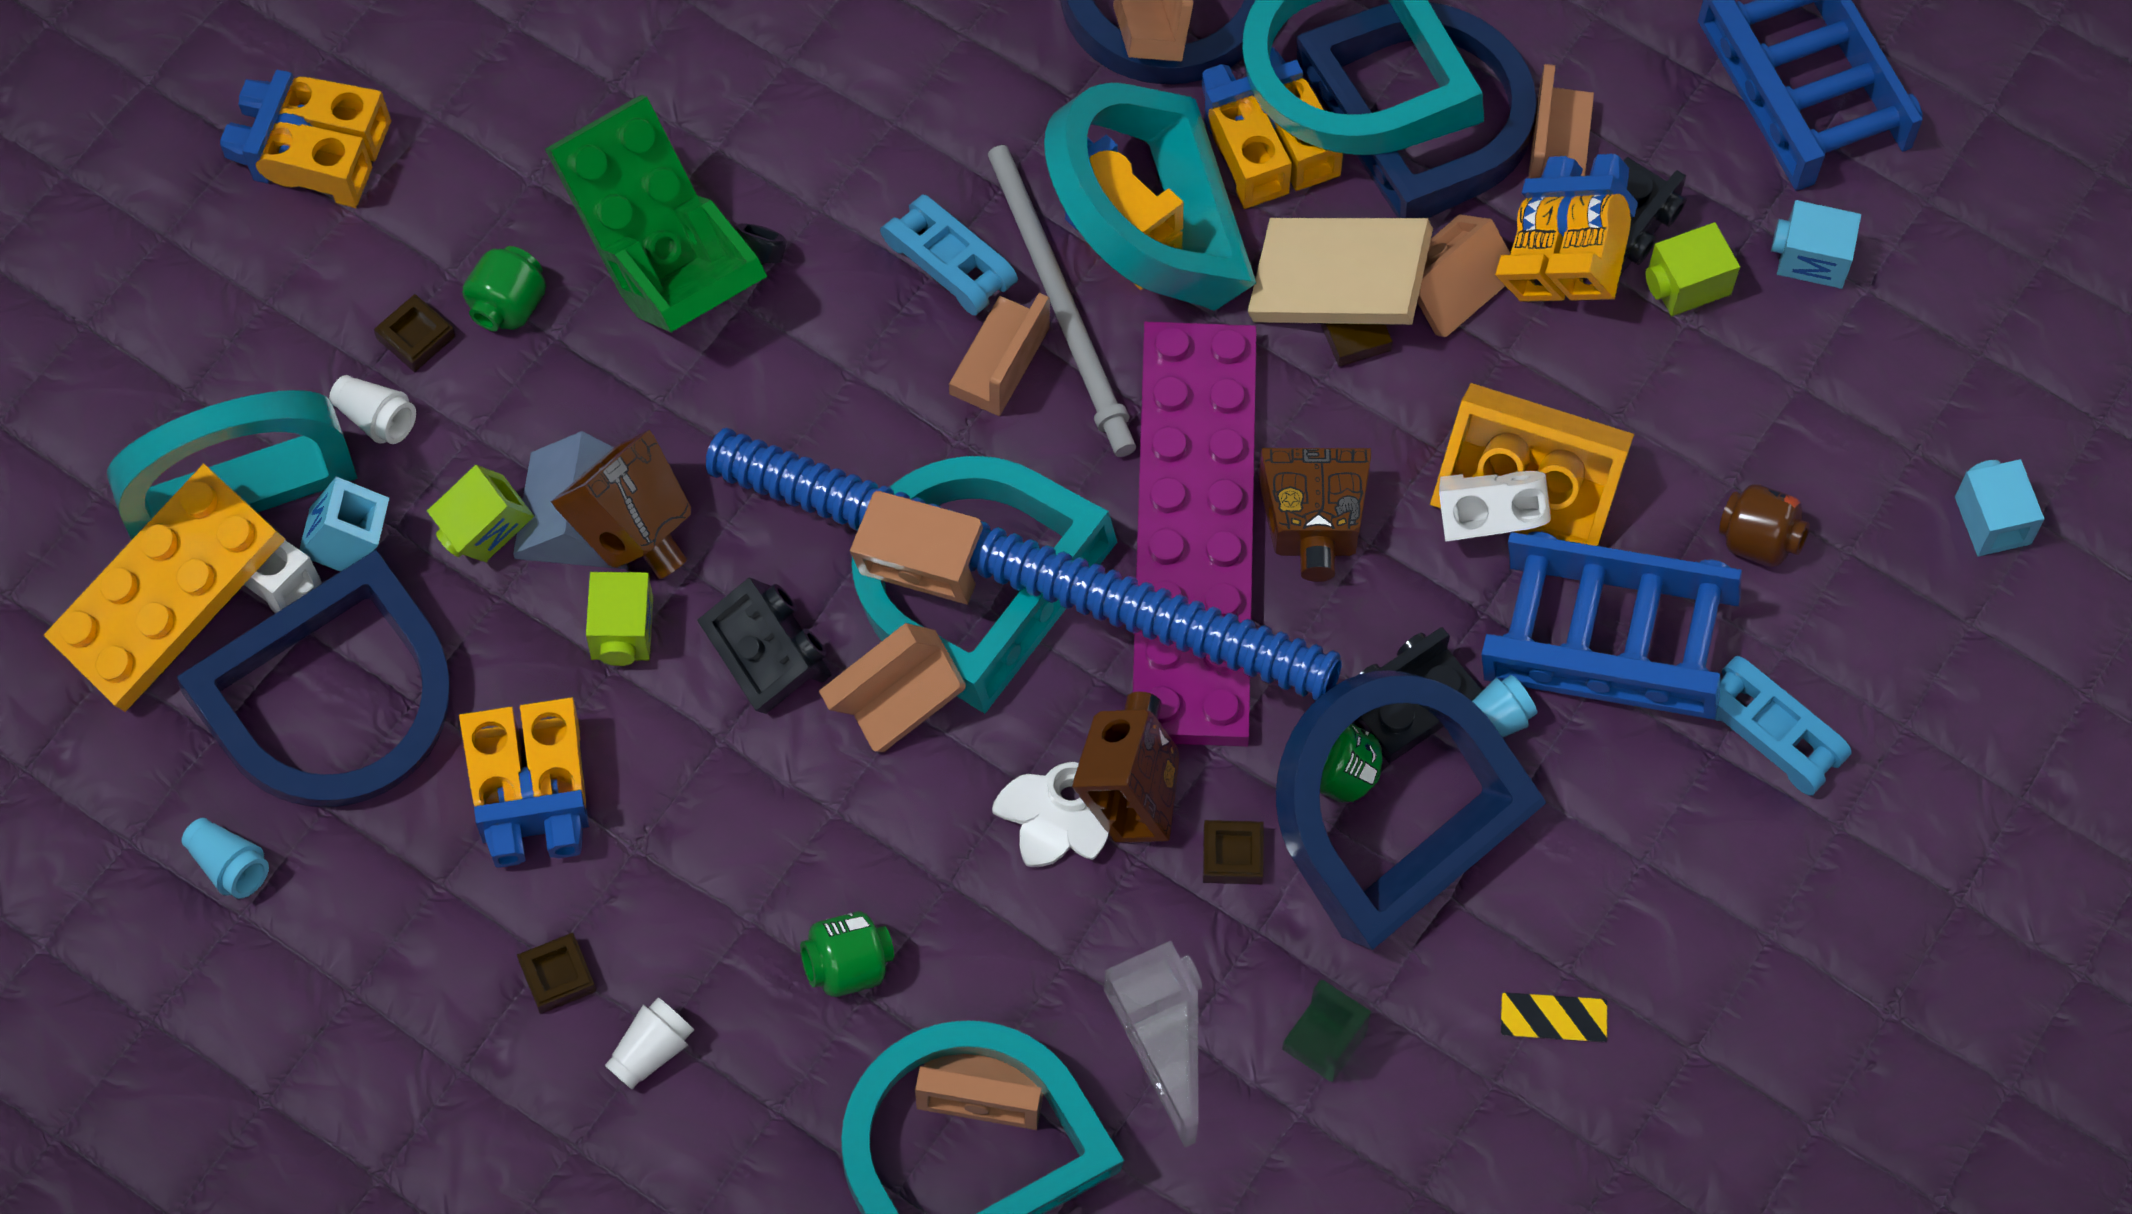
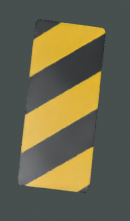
[1501,992,1607,1042]

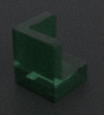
[1282,979,1371,1083]

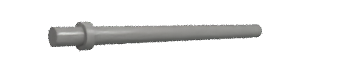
[988,145,1136,457]

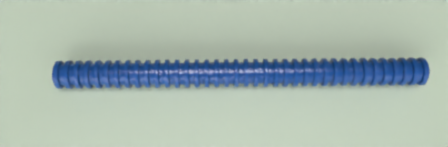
[706,428,1342,701]

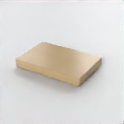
[1248,218,1433,324]

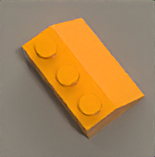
[1430,383,1634,546]

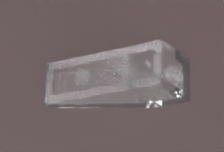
[1104,941,1202,1147]

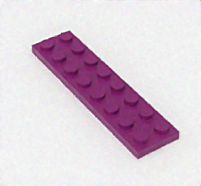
[1132,321,1256,747]

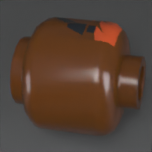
[1719,484,1810,567]

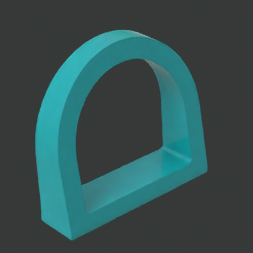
[1243,0,1484,155]
[1044,83,1257,311]
[107,390,358,540]
[852,456,1117,714]
[842,1021,1124,1214]

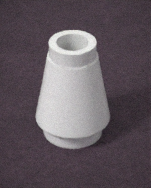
[329,375,416,444]
[605,997,694,1090]

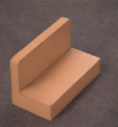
[1113,0,1193,61]
[1528,64,1594,178]
[1417,214,1510,337]
[949,293,1050,417]
[850,491,983,605]
[819,623,966,752]
[915,1054,1043,1130]

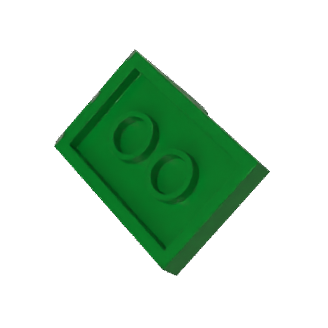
[545,95,767,332]

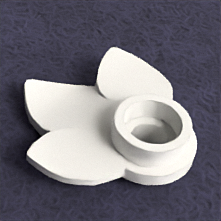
[992,762,1108,867]

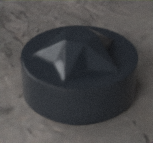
[734,223,787,265]

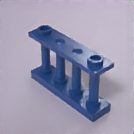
[1697,0,1923,191]
[1481,532,1742,720]

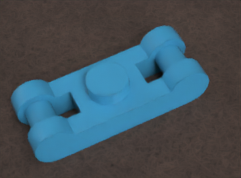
[880,194,1018,316]
[1715,656,1852,795]

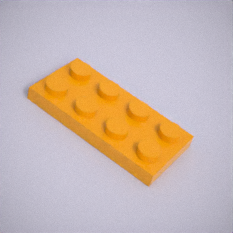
[43,463,286,712]

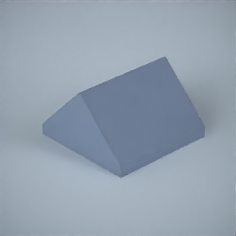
[513,431,630,570]

